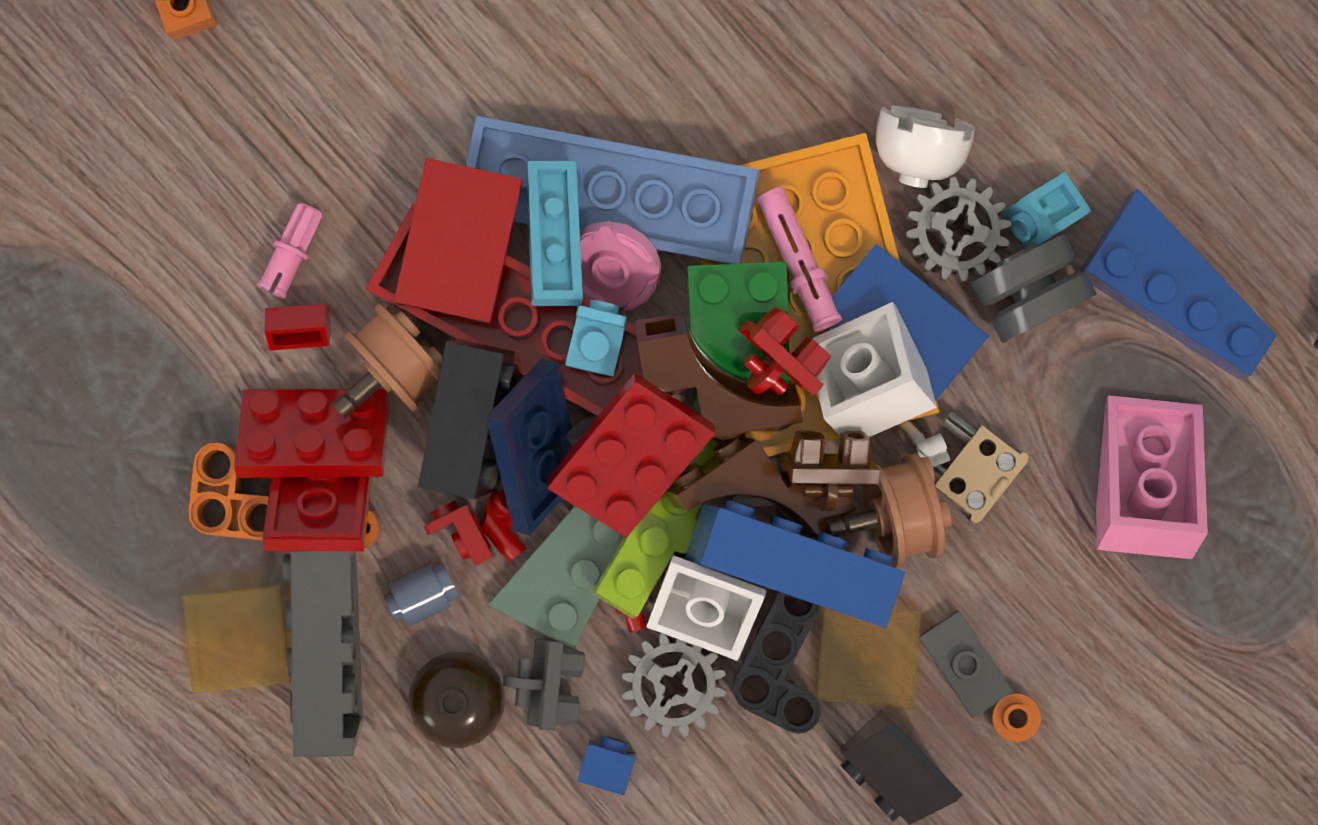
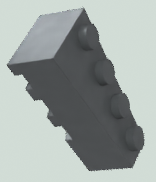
[283,551,363,757]

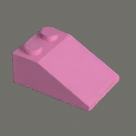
[1096,395,1208,559]

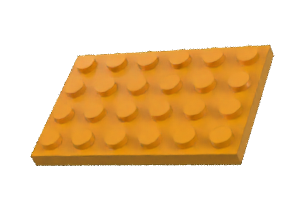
[699,133,939,457]

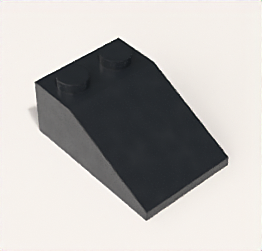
[839,710,962,825]

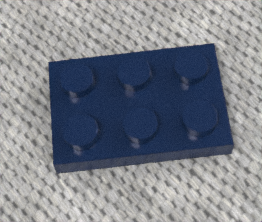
[486,359,572,536]

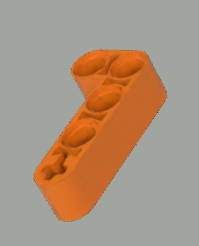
[189,443,383,548]

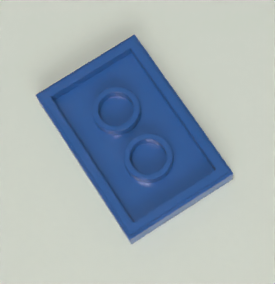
[826,244,989,401]

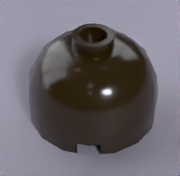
[408,651,505,749]

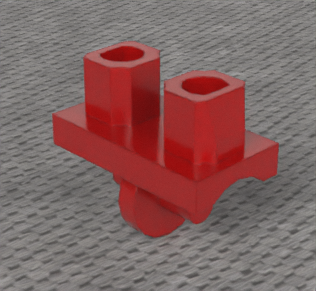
[737,307,831,396]

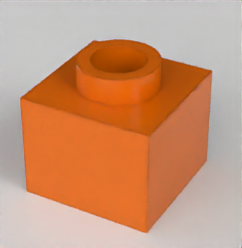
[155,0,218,41]

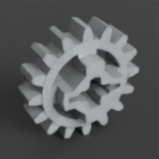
[904,177,1011,283]
[622,633,726,737]

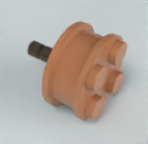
[332,303,443,418]
[826,453,952,568]

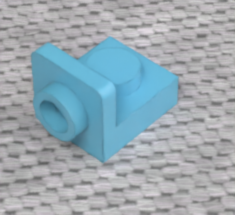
[1004,172,1092,248]
[565,300,627,378]

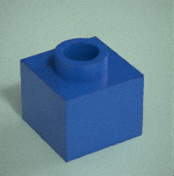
[577,735,636,795]

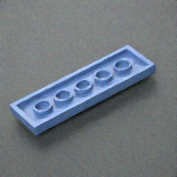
[466,116,760,264]

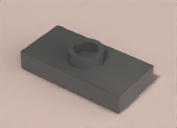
[918,610,1013,718]

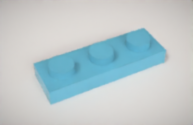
[526,161,583,306]

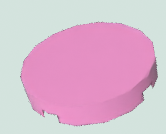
[580,221,661,311]

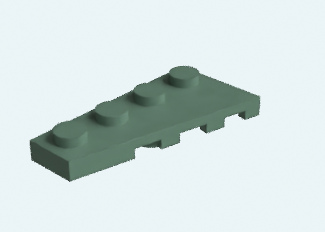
[488,506,624,649]

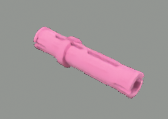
[756,187,842,332]

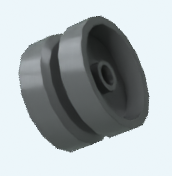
[971,234,1097,343]

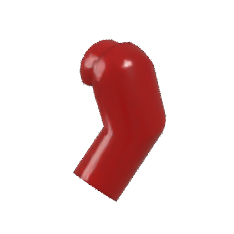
[482,489,527,563]

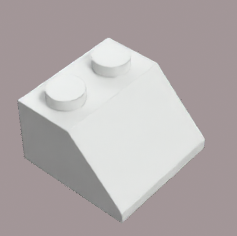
[812,302,937,437]
[646,555,767,661]

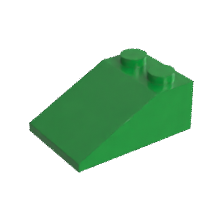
[687,262,790,415]

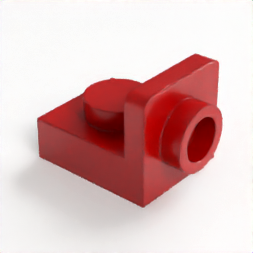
[423,500,496,566]

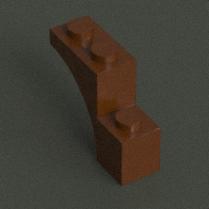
[635,313,803,440]
[665,437,856,537]

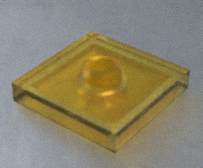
[183,586,291,694]
[816,607,921,708]

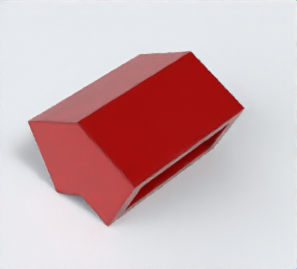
[265,304,332,351]

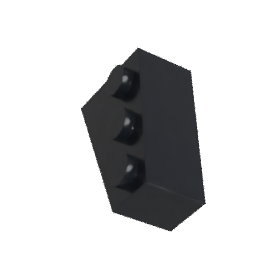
[418,339,518,500]

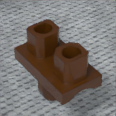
[780,430,880,511]

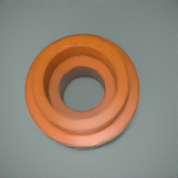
[992,693,1041,742]

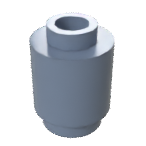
[384,562,459,627]

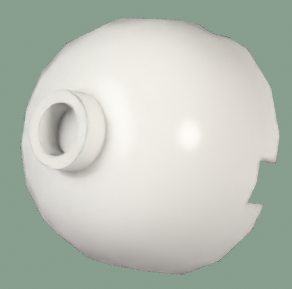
[876,106,975,188]

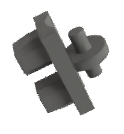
[503,638,585,731]

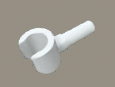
[897,421,950,467]

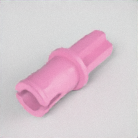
[257,203,322,299]

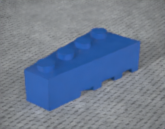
[1079,189,1277,379]
[684,500,906,628]

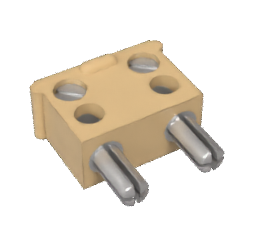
[917,412,1029,525]

